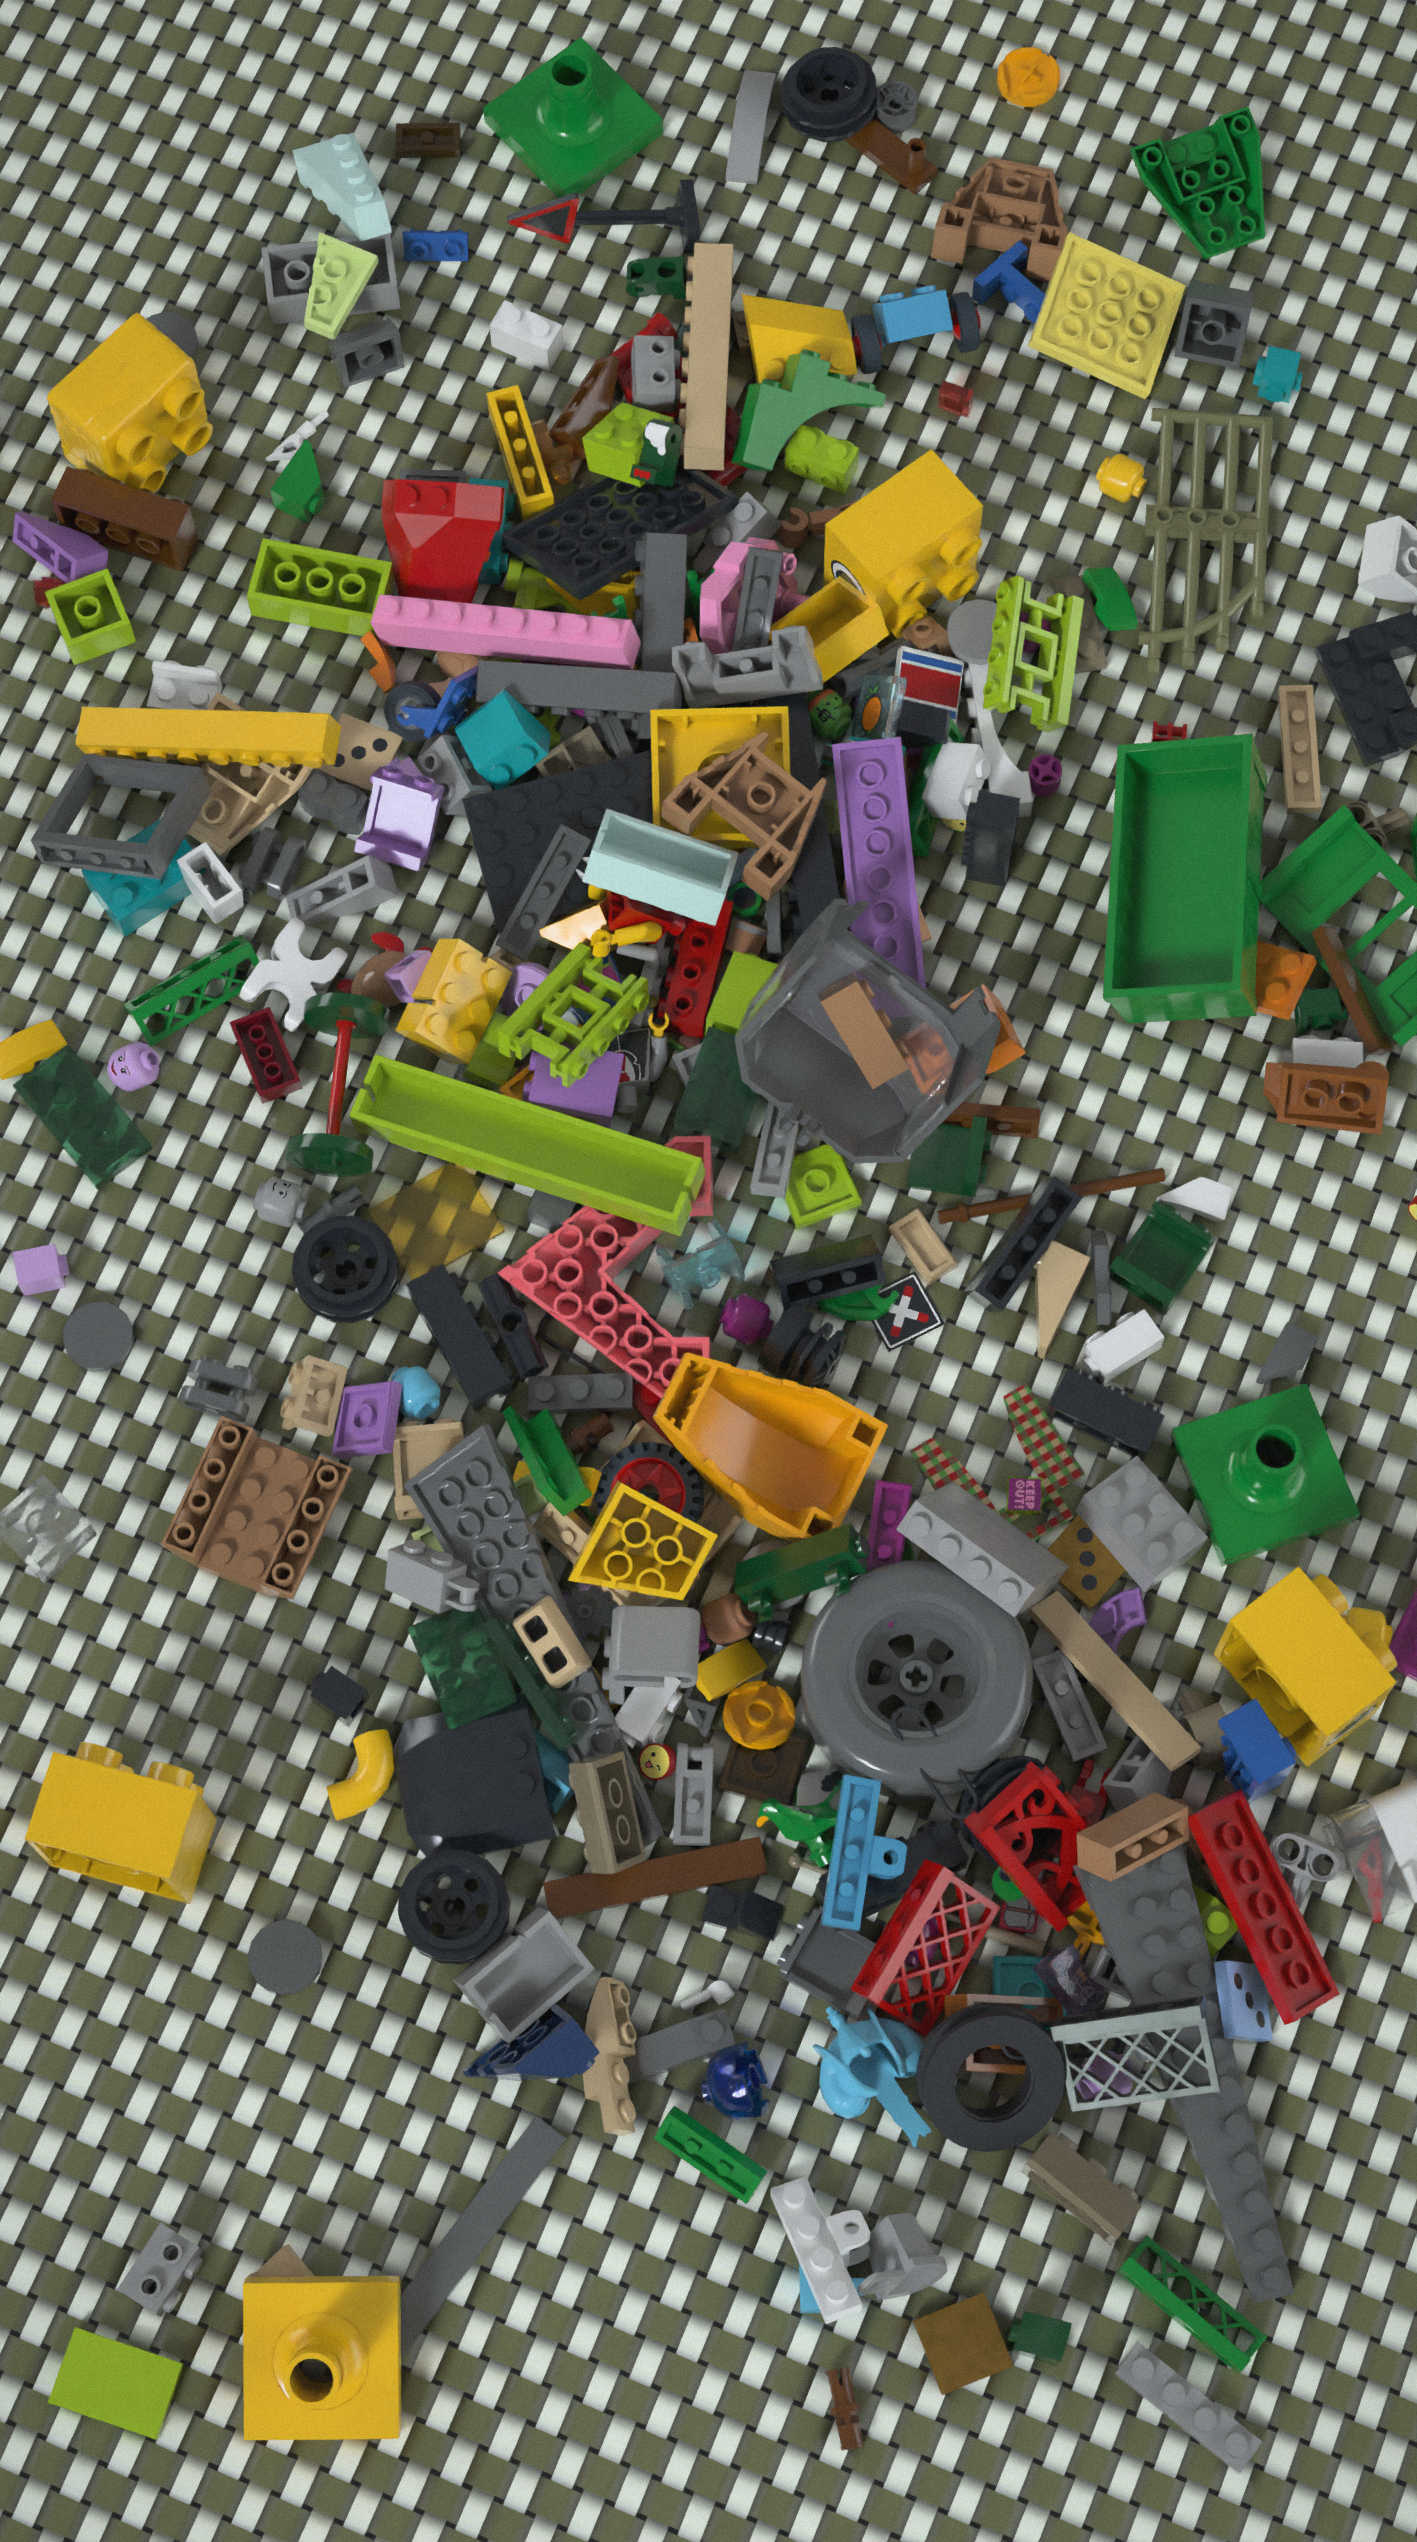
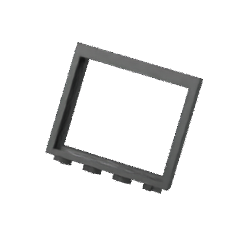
[31,754,211,879]

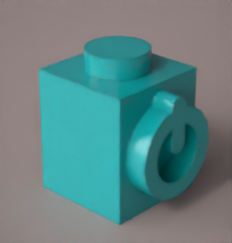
[1252,346,1303,403]

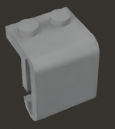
[602,1605,700,1704]

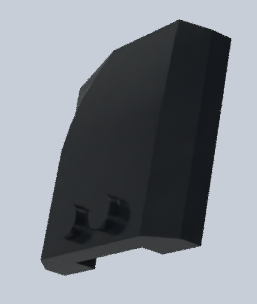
[394,1692,559,1857]

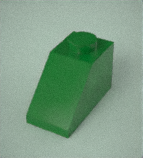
[270,440,325,523]

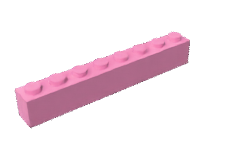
[370,594,641,670]

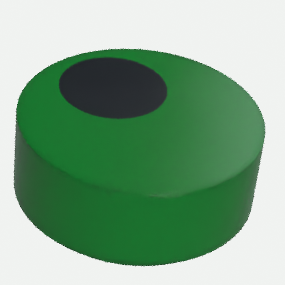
[992,1866,1024,1902]

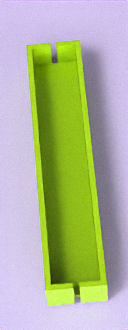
[349,1054,706,1236]

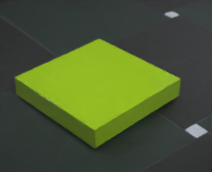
[783,1143,862,1230]

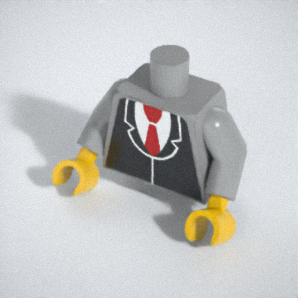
[577,1011,670,1113]

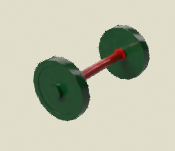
[286,992,391,1177]

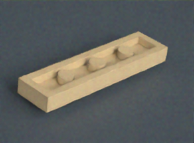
[1278,685,1322,814]

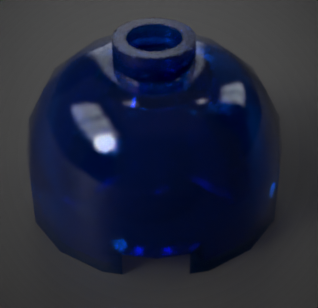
[702,2041,770,2121]

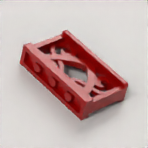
[963,1761,1094,1933]

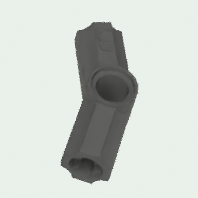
[830,636,915,699]

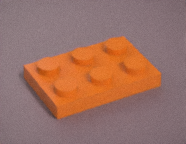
[1255,941,1317,1020]

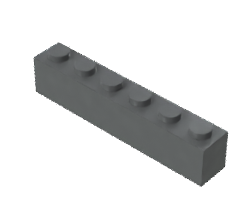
[629,532,687,741]
[476,660,683,721]

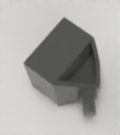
[1174,280,1255,369]

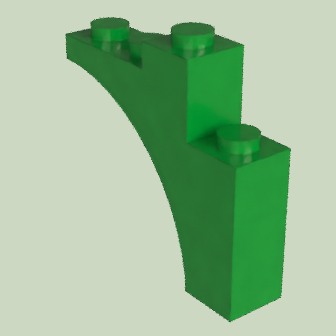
[731,350,886,472]

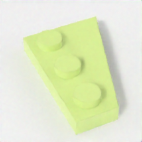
[304,232,378,340]

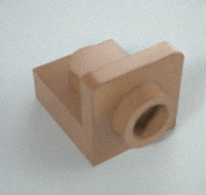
[902,615,953,658]

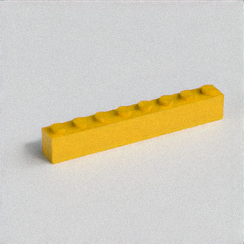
[75,707,342,768]

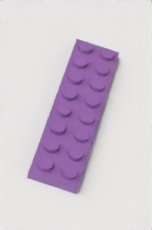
[832,737,926,1017]

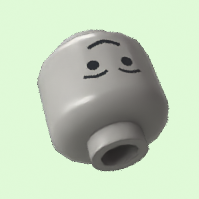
[253,1177,308,1227]

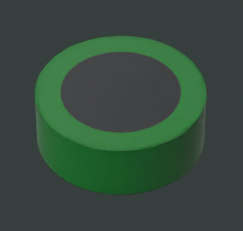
[728,882,762,919]

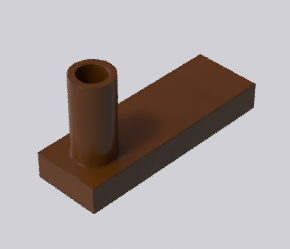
[845,117,938,195]
[934,1097,1040,1139]

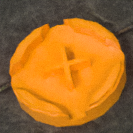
[997,47,1060,107]

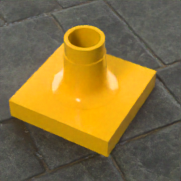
[650,706,790,849]
[243,2276,401,2440]

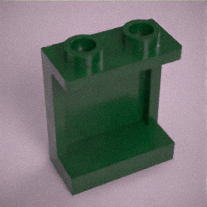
[1109,1201,1214,1315]

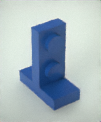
[972,241,1045,323]

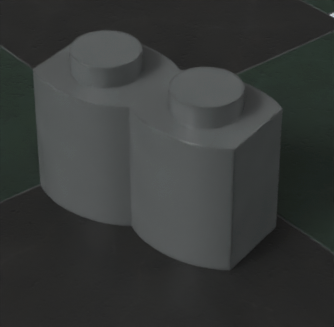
[297,769,369,835]

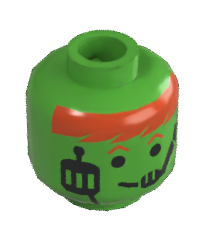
[806,689,852,739]

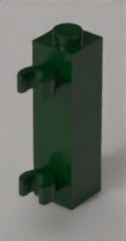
[734,1523,870,1623]

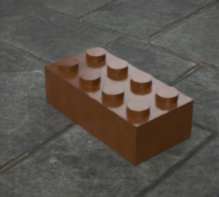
[51,466,198,572]

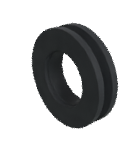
[916,2003,1065,2152]

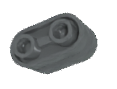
[238,827,306,901]
[178,1356,259,1422]

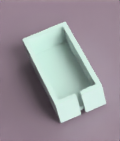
[582,809,739,926]

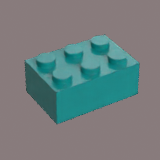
[81,818,206,937]

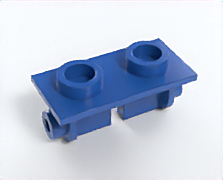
[402,228,469,261]

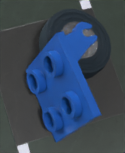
[384,665,478,742]

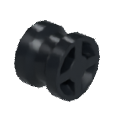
[752,1619,791,1656]

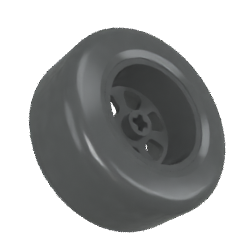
[800,1561,1033,1800]

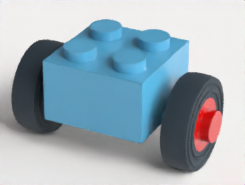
[851,285,981,374]

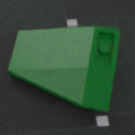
[1130,106,1265,260]

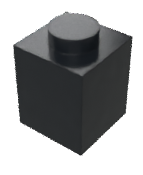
[310,1666,370,1727]

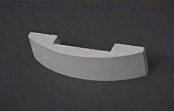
[725,70,776,185]

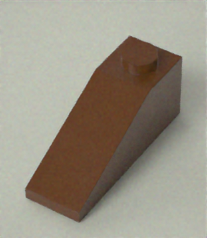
[547,355,619,460]

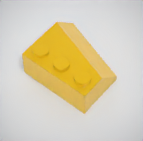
[741,294,858,384]
[568,1481,718,1600]

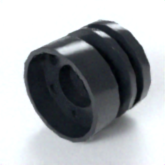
[757,1303,848,1388]

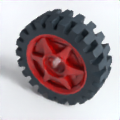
[595,1442,704,1523]

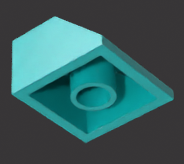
[455,689,551,790]

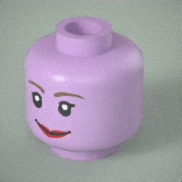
[107,1041,160,1092]

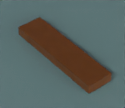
[1312,926,1392,1056]

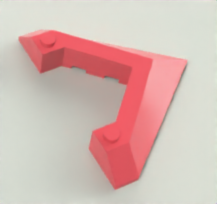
[498,1136,713,1399]

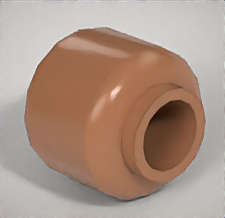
[700,1593,756,1646]

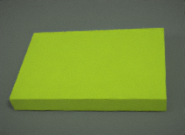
[47,2327,184,2440]

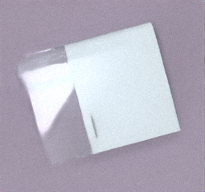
[1322,1777,1417,1921]

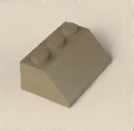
[569,1751,646,1874]
[1021,2132,1142,2246]

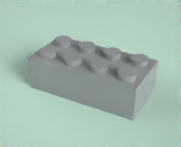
[261,233,401,325]

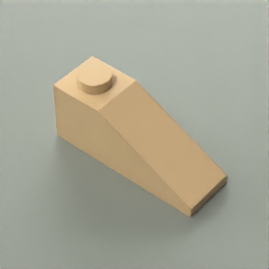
[1033,1240,1091,1359]

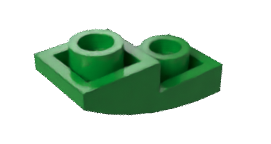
[1081,567,1138,631]

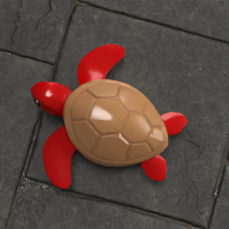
[337,931,433,1007]

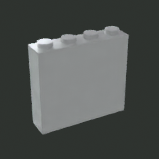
[896,1481,1069,1617]

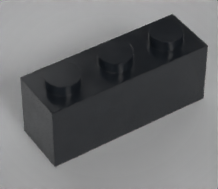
[769,1234,886,1311]
[1047,1368,1165,1462]

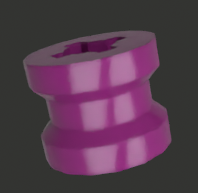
[1028,754,1062,796]

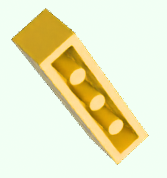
[486,385,554,521]

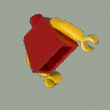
[588,884,686,958]

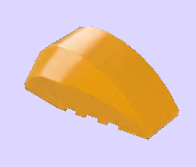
[653,1352,888,1543]

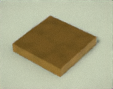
[913,2292,1013,2395]

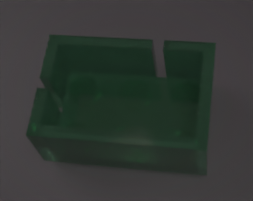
[671,1026,759,1155]
[407,1607,518,1730]

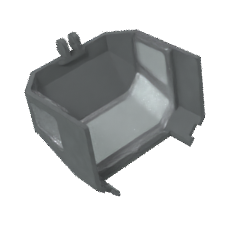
[734,899,1001,1163]

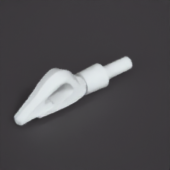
[266,410,329,462]

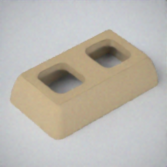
[513,1596,592,1688]

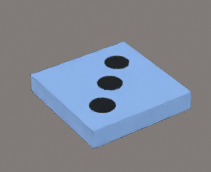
[1214,1960,1273,2042]

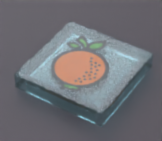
[850,675,907,740]

